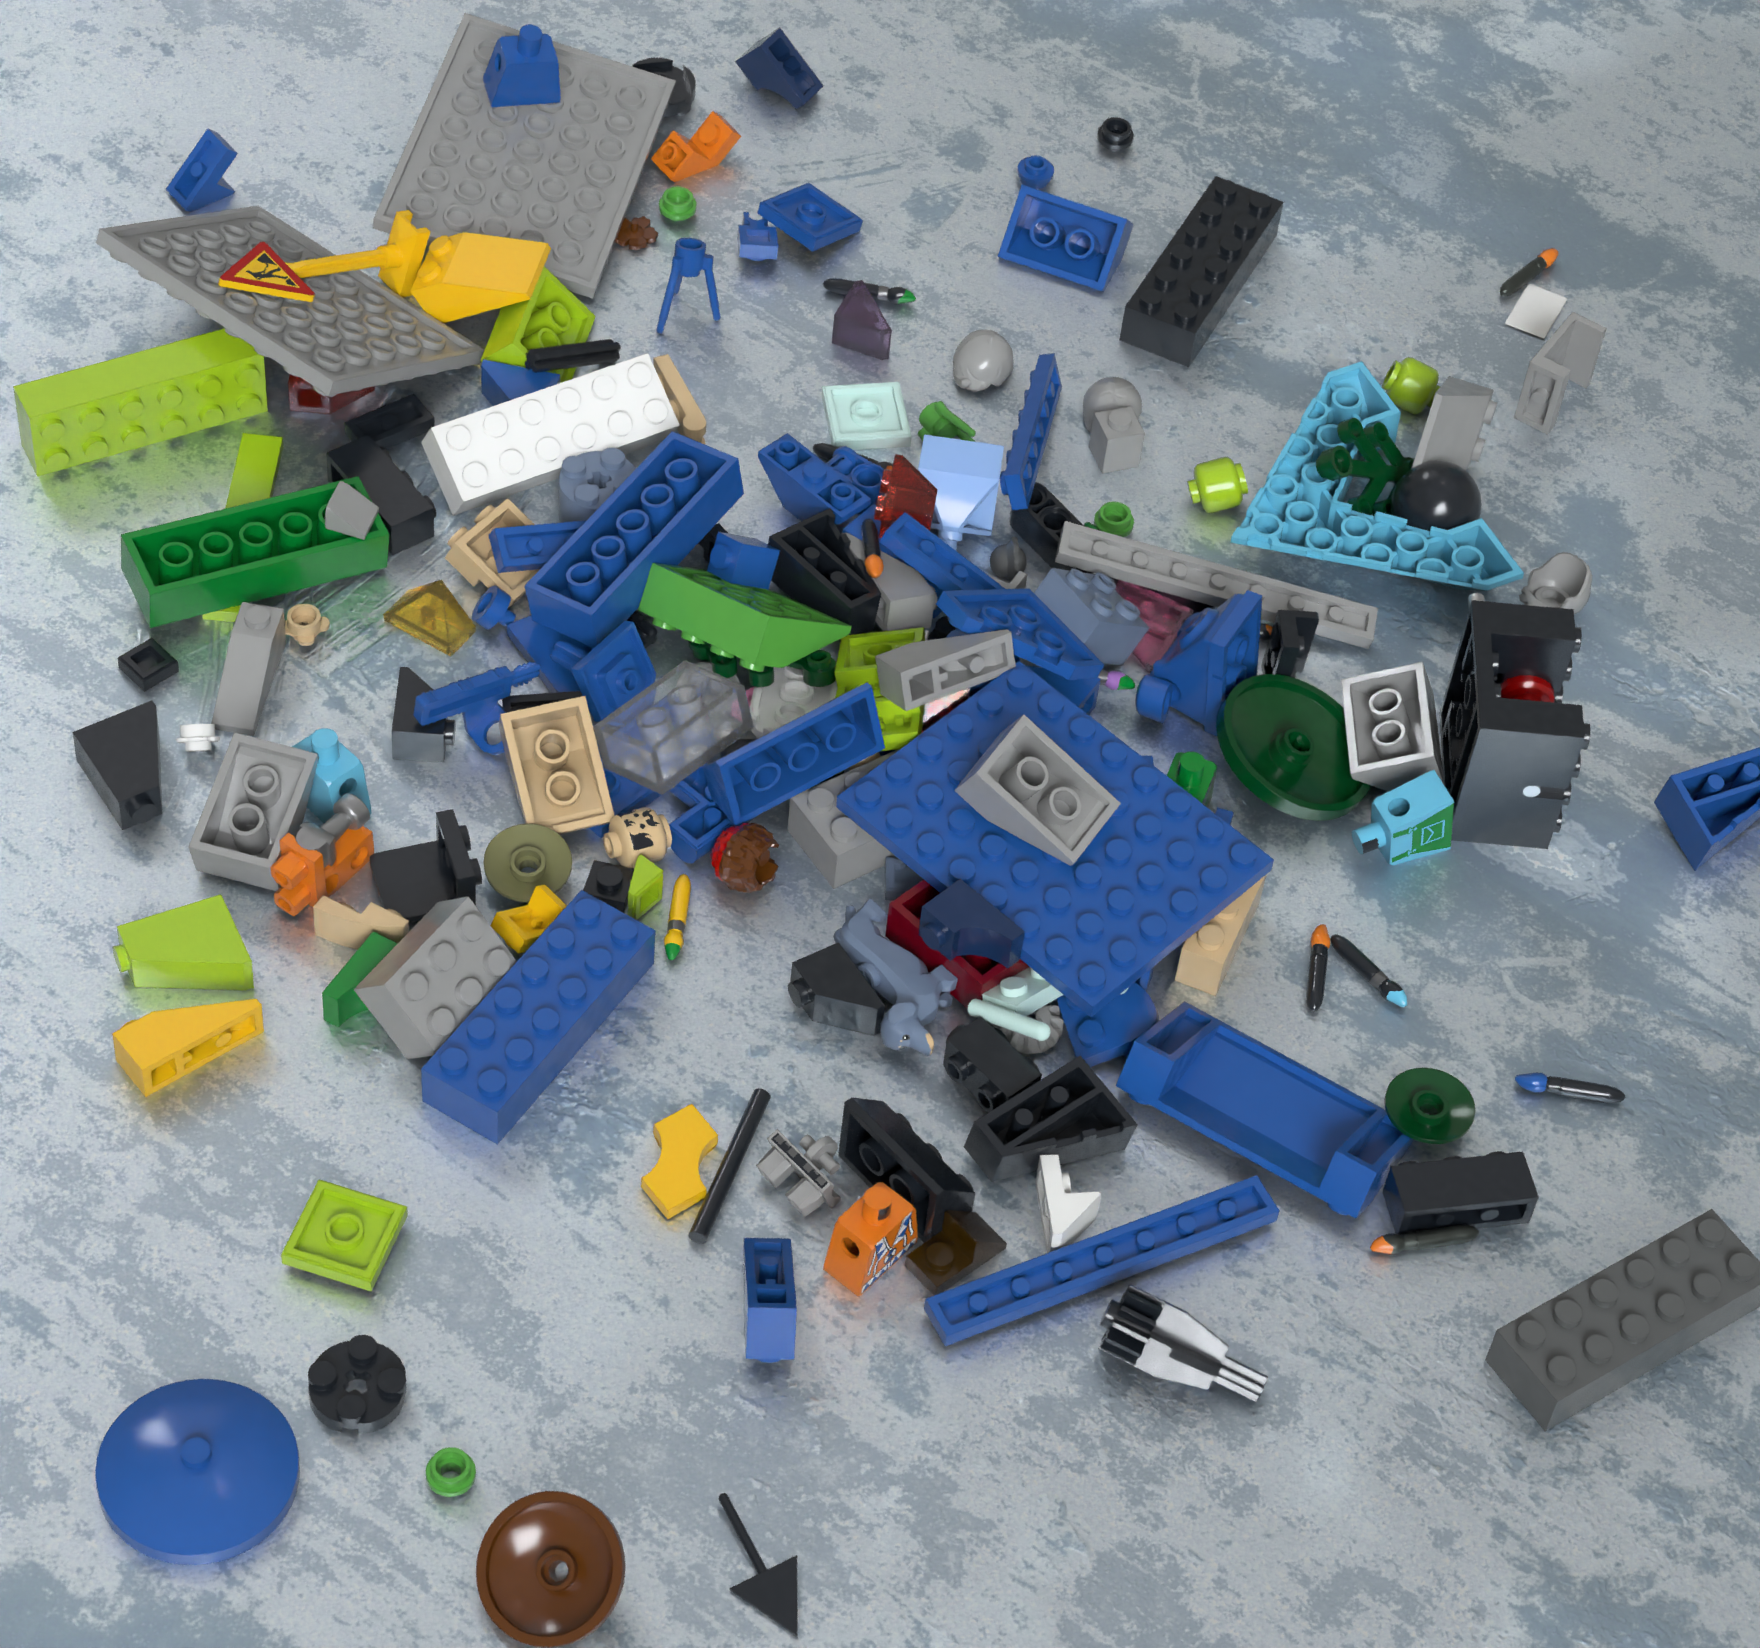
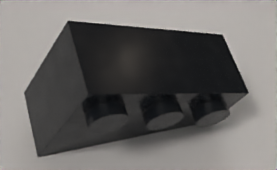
[768,508,881,642]
[963,1055,1138,1182]

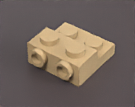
[445,498,540,608]

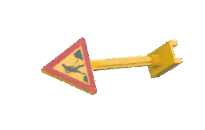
[218,210,430,302]

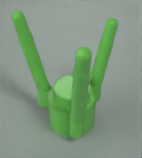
[918,401,976,442]

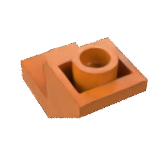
[651,111,741,182]

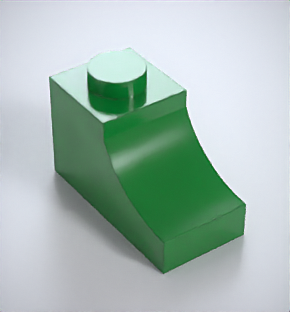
[322,931,398,1028]

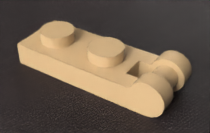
[653,354,706,444]

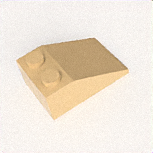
[498,696,615,834]

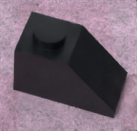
[391,667,456,762]
[788,942,885,1036]

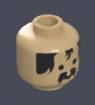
[603,807,672,869]

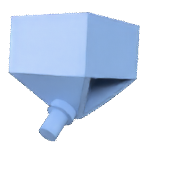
[913,435,1004,550]

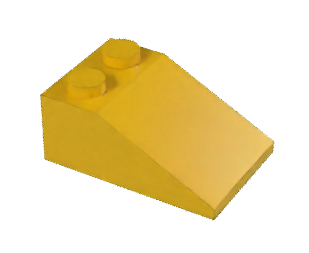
[410,232,551,323]

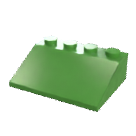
[638,563,852,672]

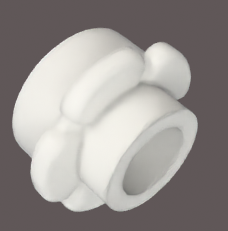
[176,724,220,752]

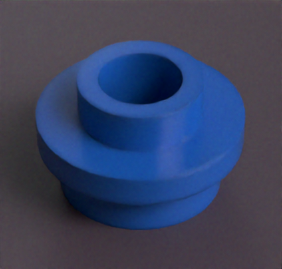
[1017,156,1054,189]

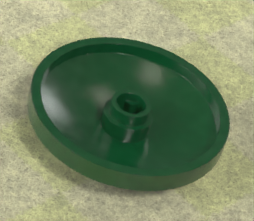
[1216,674,1371,821]

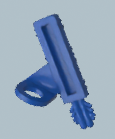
[413,661,541,755]

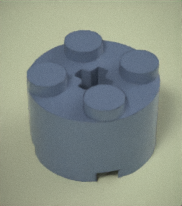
[558,448,636,523]

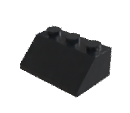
[838,1097,975,1243]

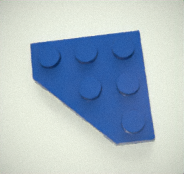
[936,588,1104,680]

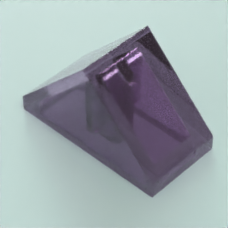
[832,280,892,360]

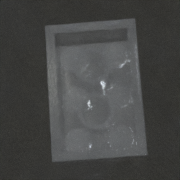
[593,660,754,795]

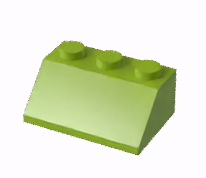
[480,266,596,383]

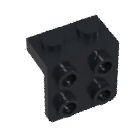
[369,809,482,923]

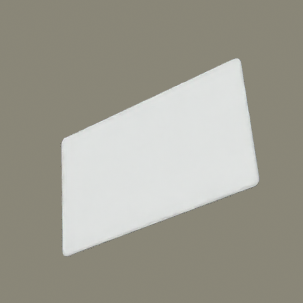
[1505,284,1567,339]

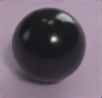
[1391,460,1482,531]

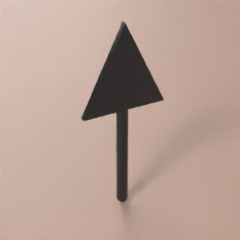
[718,1493,798,1637]

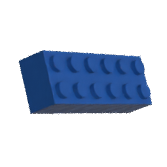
[524,431,744,648]
[421,890,656,1145]

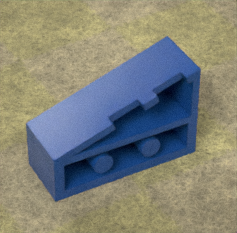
[1654,747,1760,871]

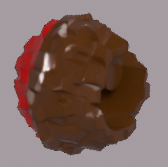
[710,823,779,893]

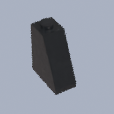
[73,700,162,830]

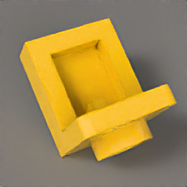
[490,884,567,954]

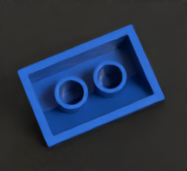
[997,185,1134,292]

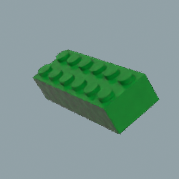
[121,476,389,628]

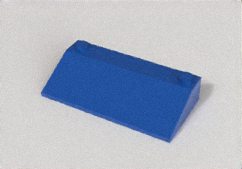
[1116,1001,1414,1218]

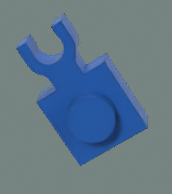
[737,212,778,261]

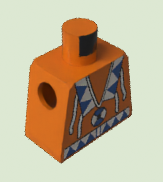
[823,1182,918,1297]

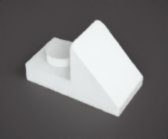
[1035,1154,1102,1253]

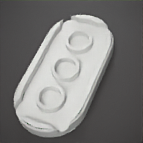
[748,649,837,738]

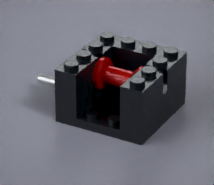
[1439,593,1590,849]

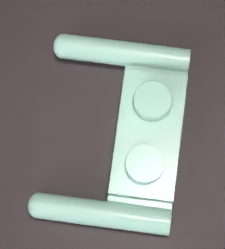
[968,967,1128,1041]

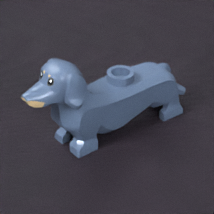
[833,899,958,1056]

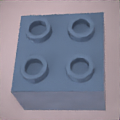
[1034,568,1149,666]

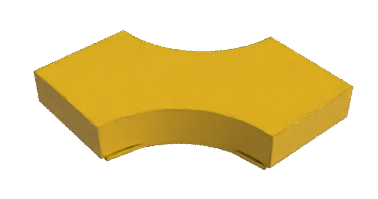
[641,1104,718,1220]

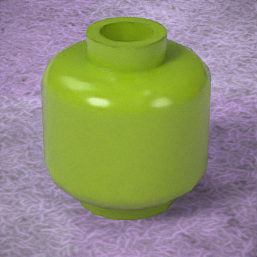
[1382,357,1440,414]
[1187,457,1248,514]

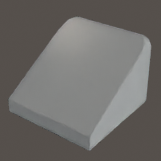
[325,481,379,540]

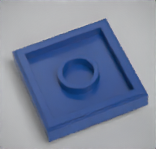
[757,183,863,252]

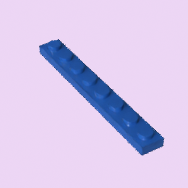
[924,1175,1280,1346]

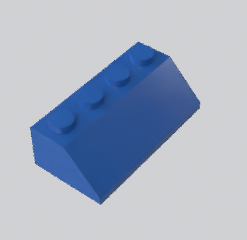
[703,682,885,827]

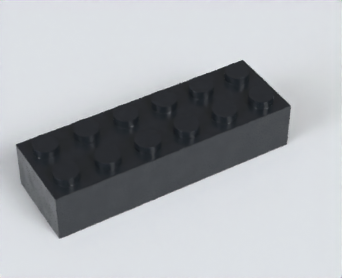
[1119,176,1284,367]

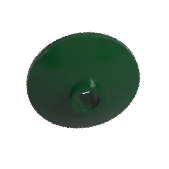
[1384,1068,1475,1144]

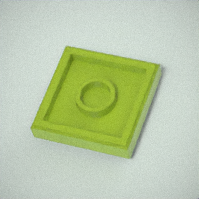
[281,1179,408,1292]

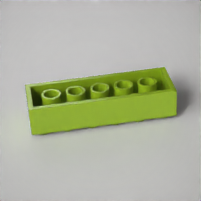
[13,328,268,477]

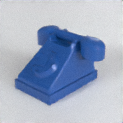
[1135,590,1262,736]

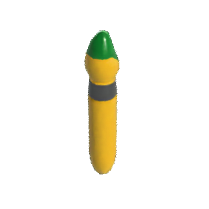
[664,874,691,960]

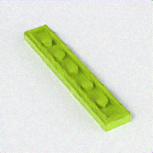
[202,433,283,622]

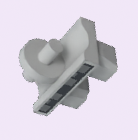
[756,1129,842,1217]

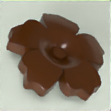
[615,216,658,250]

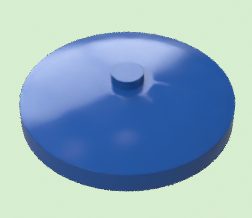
[95,1379,300,1565]

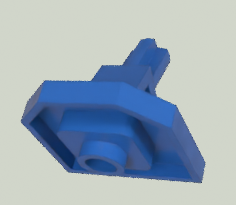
[550,621,656,727]

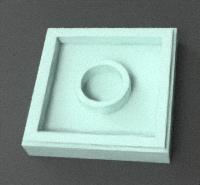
[821,382,912,450]

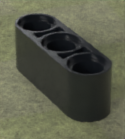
[1009,482,1094,574]

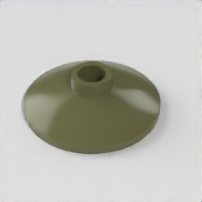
[483,824,572,902]

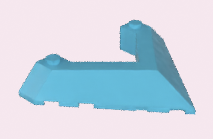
[1230,361,1524,591]

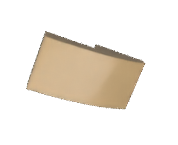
[313,895,409,950]

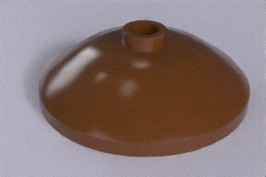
[476,1491,625,1648]

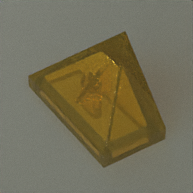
[383,580,476,657]

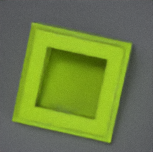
[627,855,663,920]

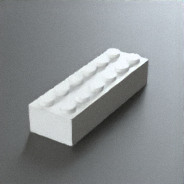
[421,353,680,516]

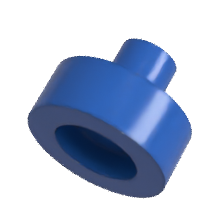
[472,586,516,630]

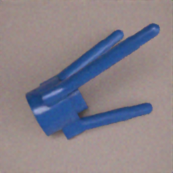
[656,238,721,334]

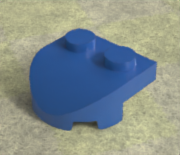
[1057,982,1159,1067]

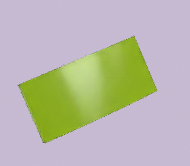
[835,627,925,751]

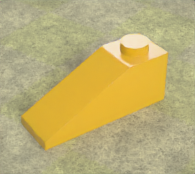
[112,999,264,1097]

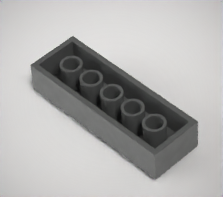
[1485,1209,1760,1431]

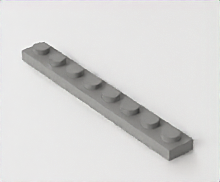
[1055,521,1378,649]

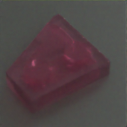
[1115,580,1193,674]

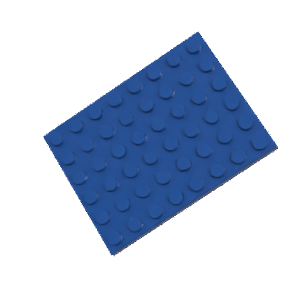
[836,661,1274,1017]

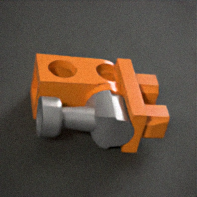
[271,793,374,916]

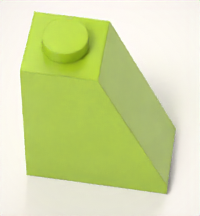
[112,894,254,991]

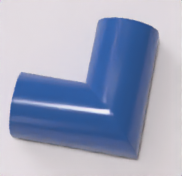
[667,757,756,864]

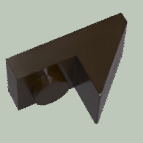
[905,1210,1007,1295]

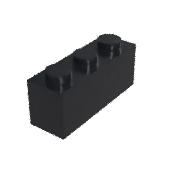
[326,435,436,556]
[1382,1151,1539,1235]

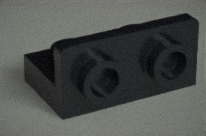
[1261,610,1319,678]

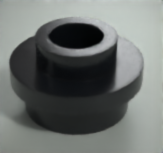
[1097,117,1134,151]

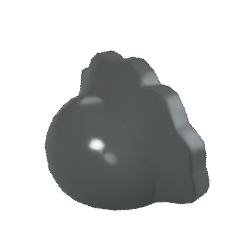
[990,537,1027,581]

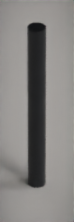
[688,1088,771,1244]

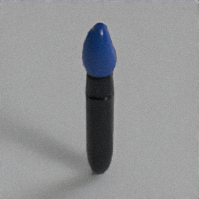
[1515,1072,1625,1103]

